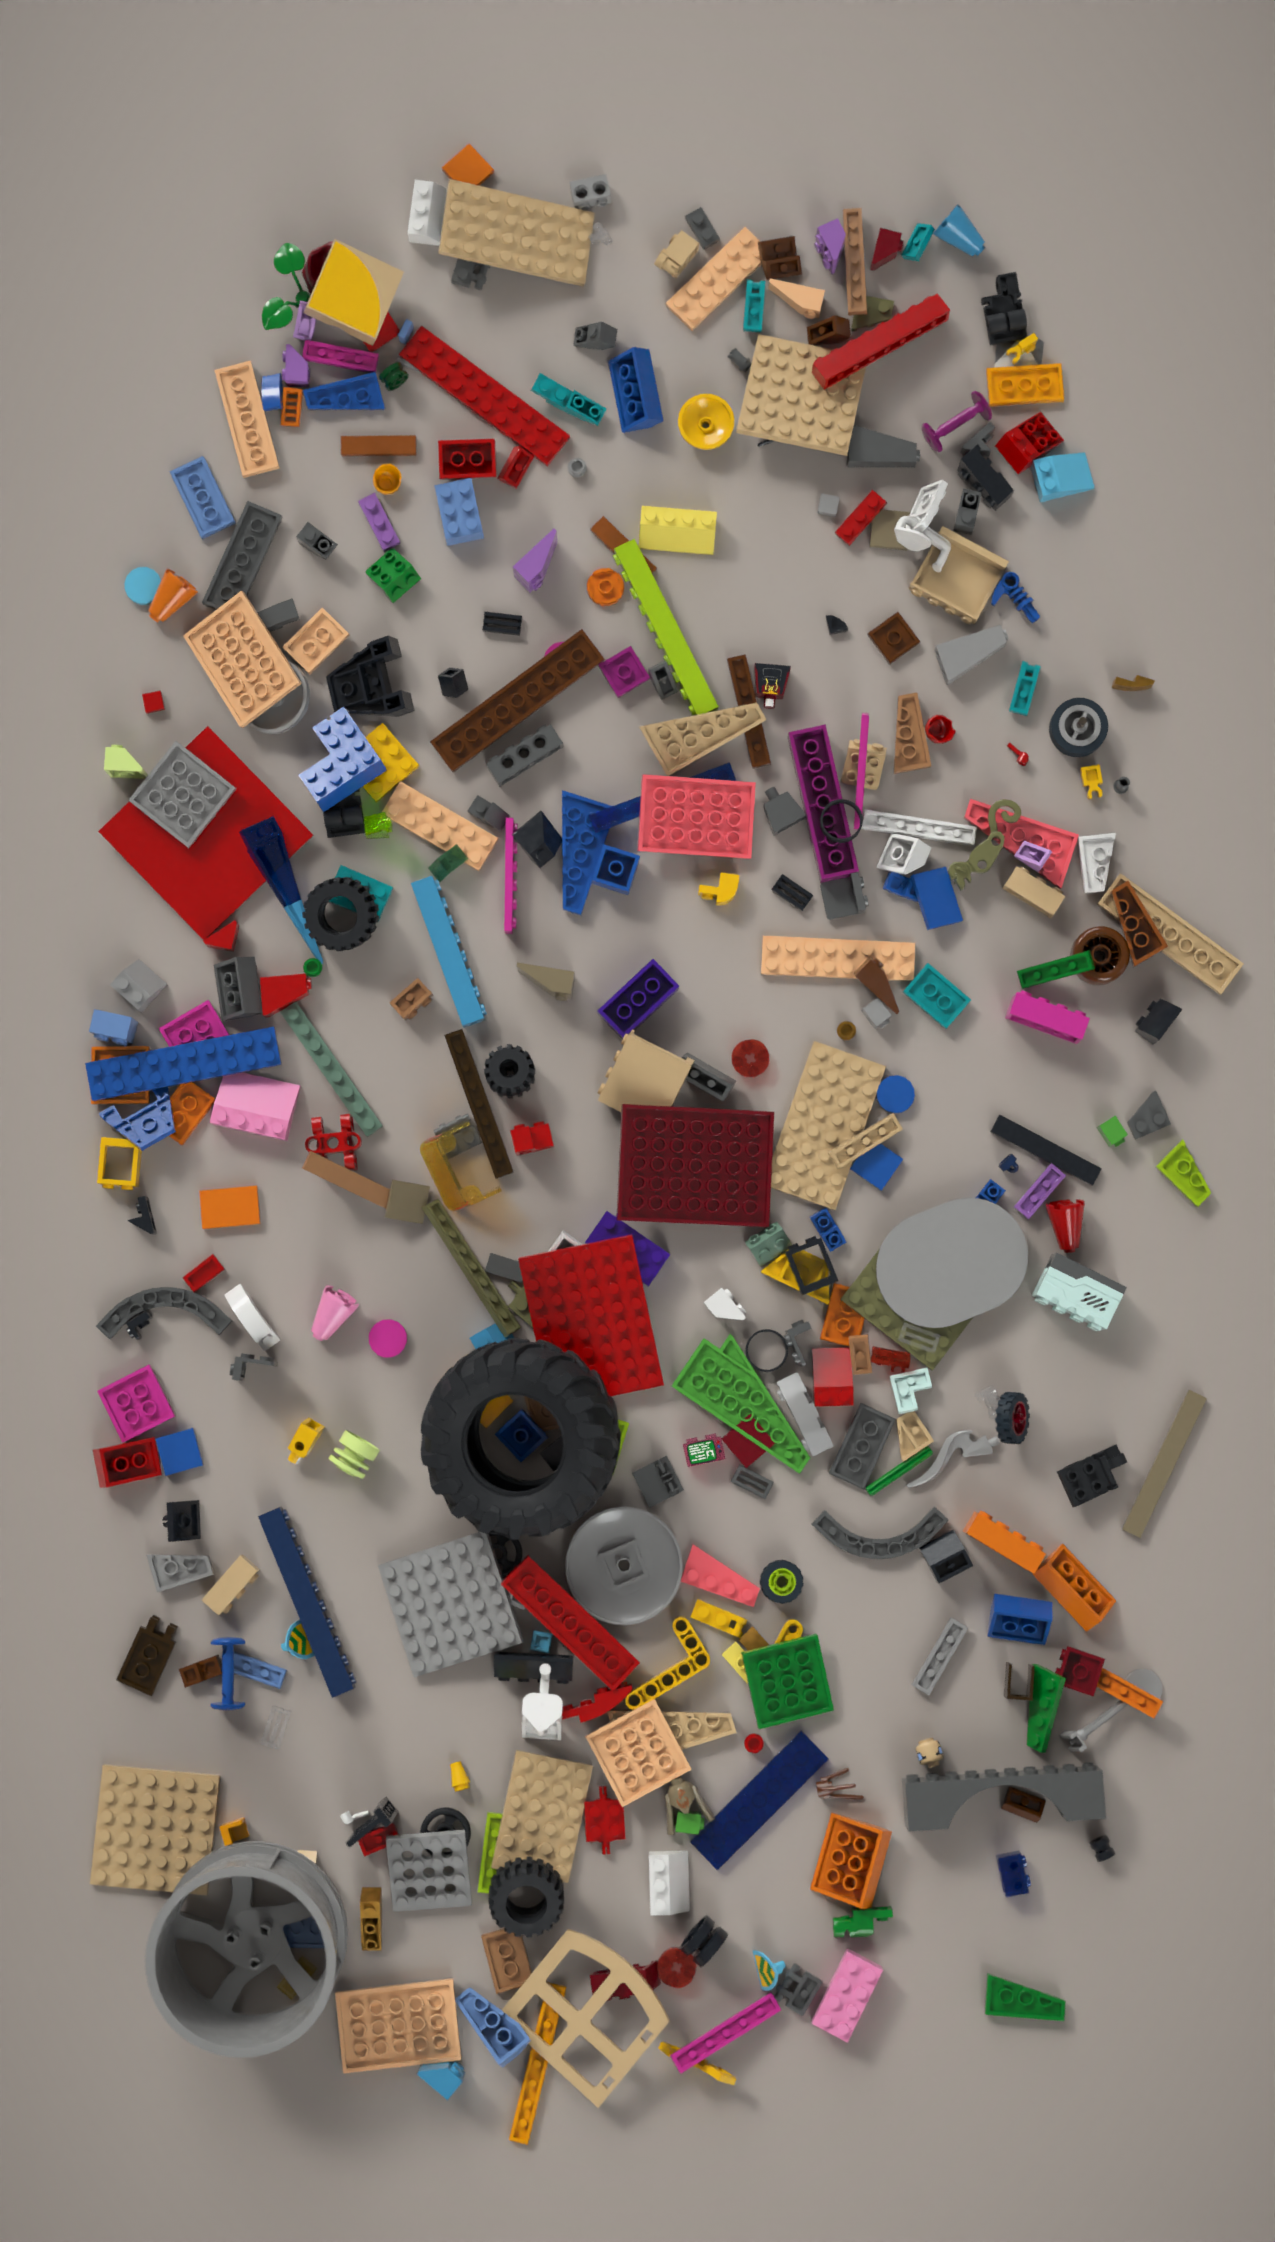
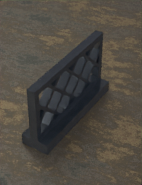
[346,1796,398,1848]

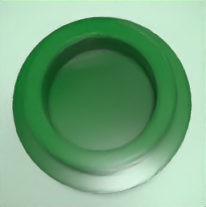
[303,958,322,977]

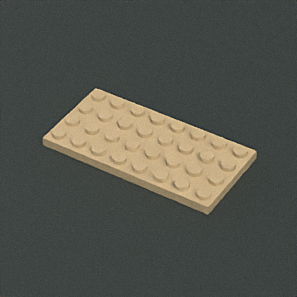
[438,179,595,287]
[771,1041,886,1211]

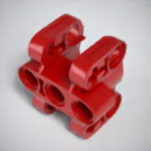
[305,1114,362,1171]

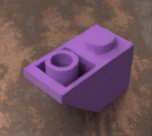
[282,344,310,388]

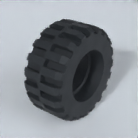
[302,877,379,951]
[489,1857,564,1938]

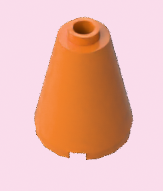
[148,568,198,622]

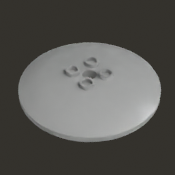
[565,1507,683,1625]

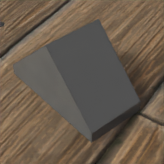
[648,660,678,700]

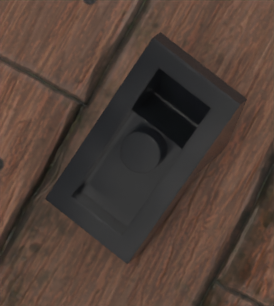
[127,1196,157,1235]

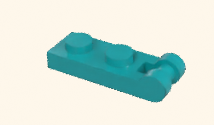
[743,280,766,333]
[1009,661,1041,716]

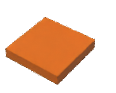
[442,143,494,186]

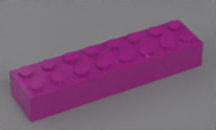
[787,724,859,883]

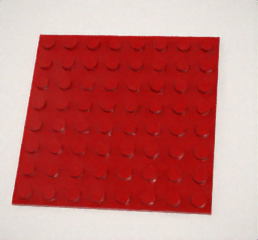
[98,726,314,940]

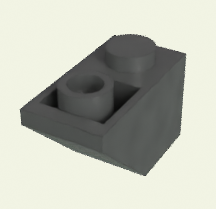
[573,321,618,350]
[953,488,982,535]
[296,522,338,560]

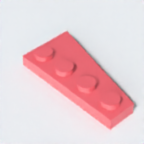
[681,1544,760,1607]

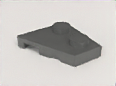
[1127,1091,1171,1140]

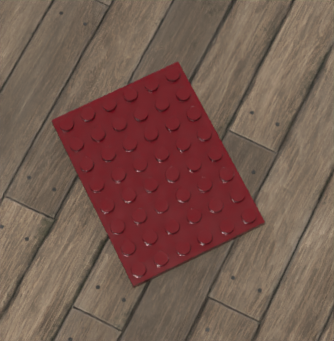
[616,1104,774,1227]

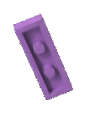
[358,493,400,552]
[1014,1163,1066,1219]

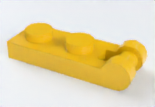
[690,1599,748,1638]

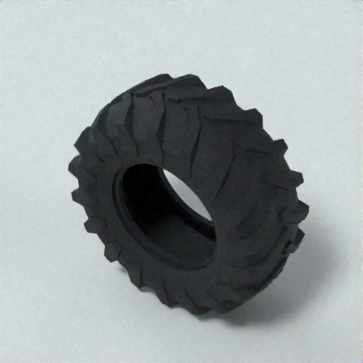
[421,1338,621,1540]

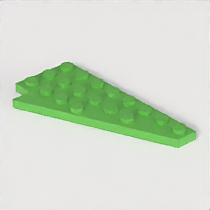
[672,1334,810,1474]

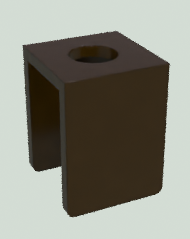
[1004,1662,1034,1701]

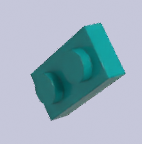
[901,223,935,261]

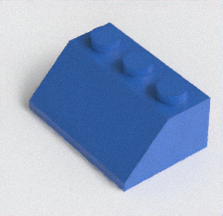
[987,1594,1053,1645]

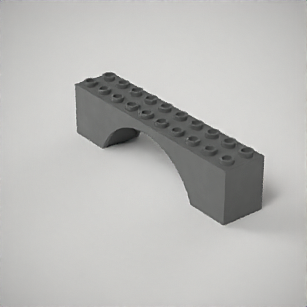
[902,1763,1106,1832]

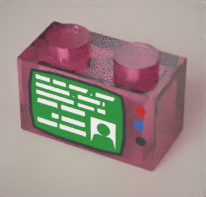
[683,1433,726,1467]

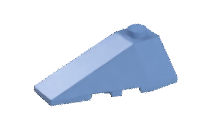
[455,1987,531,2068]

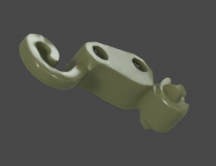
[948,799,1021,891]

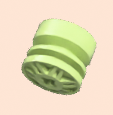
[328,1430,380,1479]

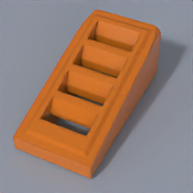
[281,387,303,427]

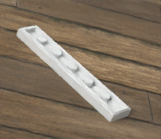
[861,809,977,846]

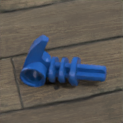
[991,572,1040,623]

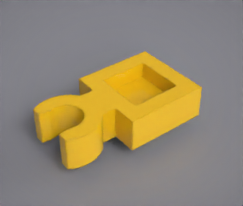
[1080,764,1103,800]

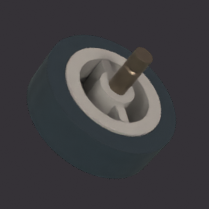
[1049,698,1108,757]

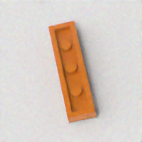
[1097,1668,1164,1719]

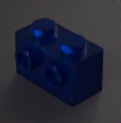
[996,1850,1031,1897]

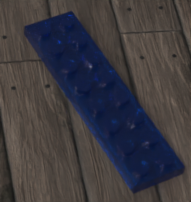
[690,1730,829,1871]

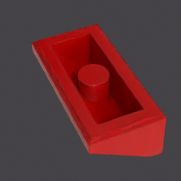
[497,446,534,489]

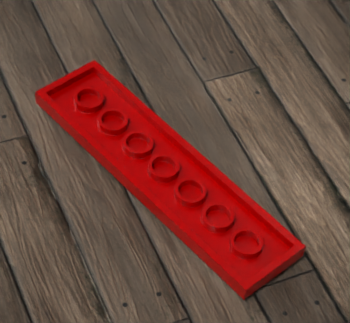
[501,1555,640,1691]

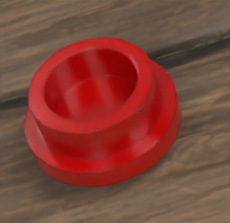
[744,1733,764,1753]

